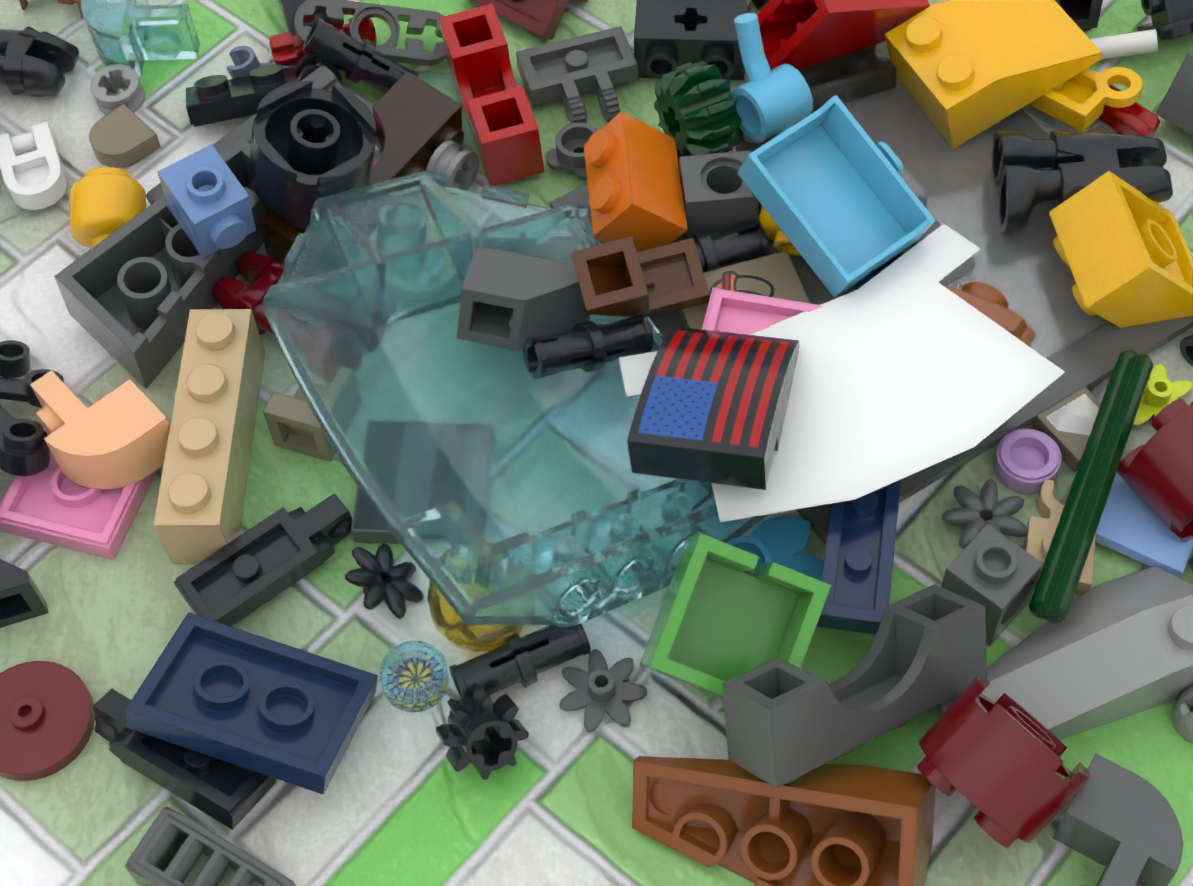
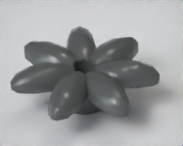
[942,479,1028,549]
[559,649,647,732]

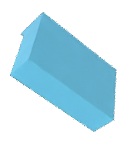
[737,95,936,298]

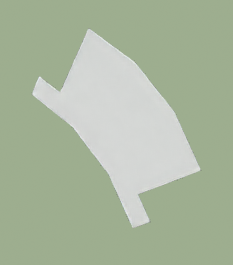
[619,224,1065,523]

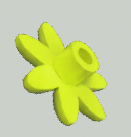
[1132,364,1192,427]

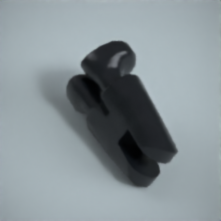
[992,130,1173,233]

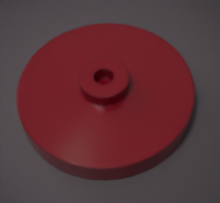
[0,661,95,781]

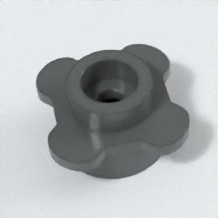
[546,123,597,180]

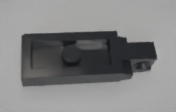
[173,493,352,626]
[93,688,276,830]

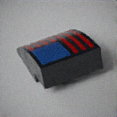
[627,326,799,490]

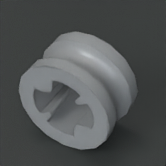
[90,64,146,115]
[425,140,479,199]

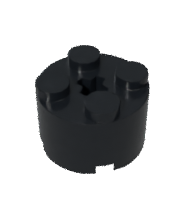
[249,81,376,229]

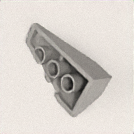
[937,566,1193,740]

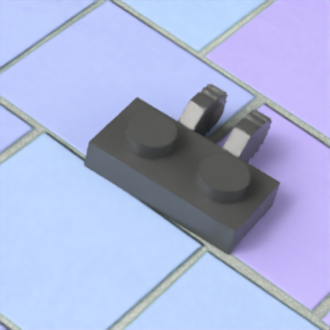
[516,26,638,124]

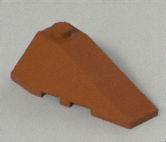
[632,756,936,886]

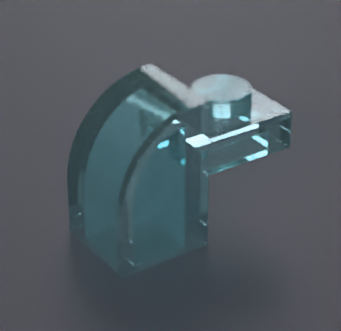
[81,0,200,76]

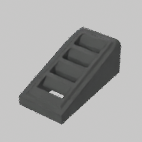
[126,806,296,886]

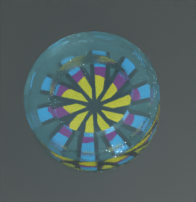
[379,641,449,713]

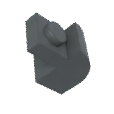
[1053,753,1183,886]

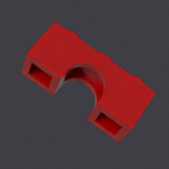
[439,3,545,187]

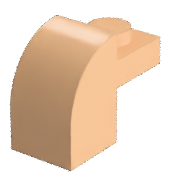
[30,370,170,489]

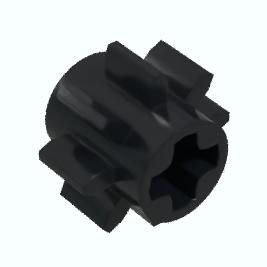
[435,685,529,780]

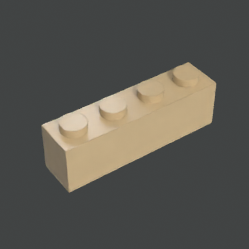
[153,309,265,563]

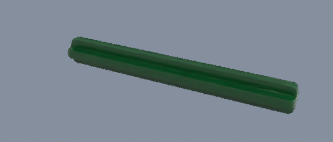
[1029,350,1153,624]

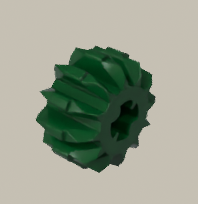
[654,61,742,159]

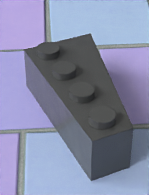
[54,137,271,389]

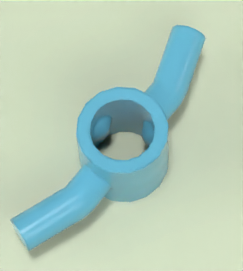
[732,13,813,142]

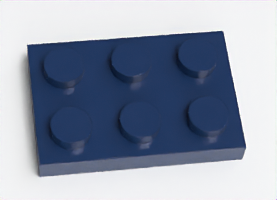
[125,612,378,795]

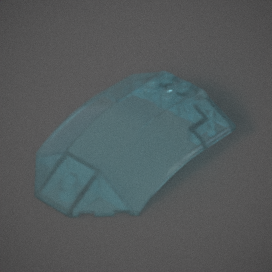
[263,171,769,628]

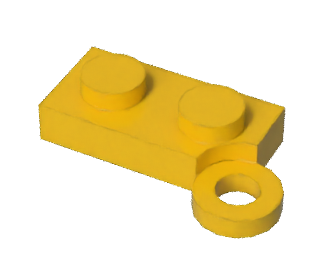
[1028,67,1142,133]

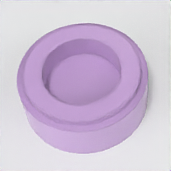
[993,428,1062,494]

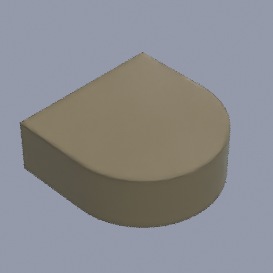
[89,104,161,168]

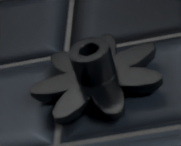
[345,543,424,619]

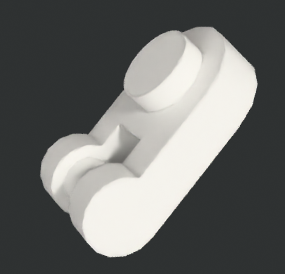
[0,120,67,210]

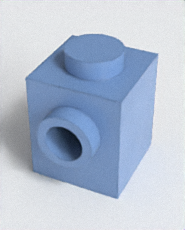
[157,144,256,258]

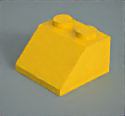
[1049,171,1193,328]

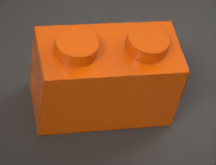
[584,111,688,252]

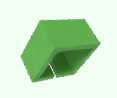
[639,533,831,698]

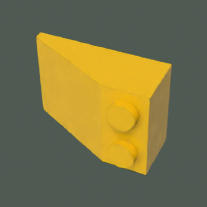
[885,0,1102,149]

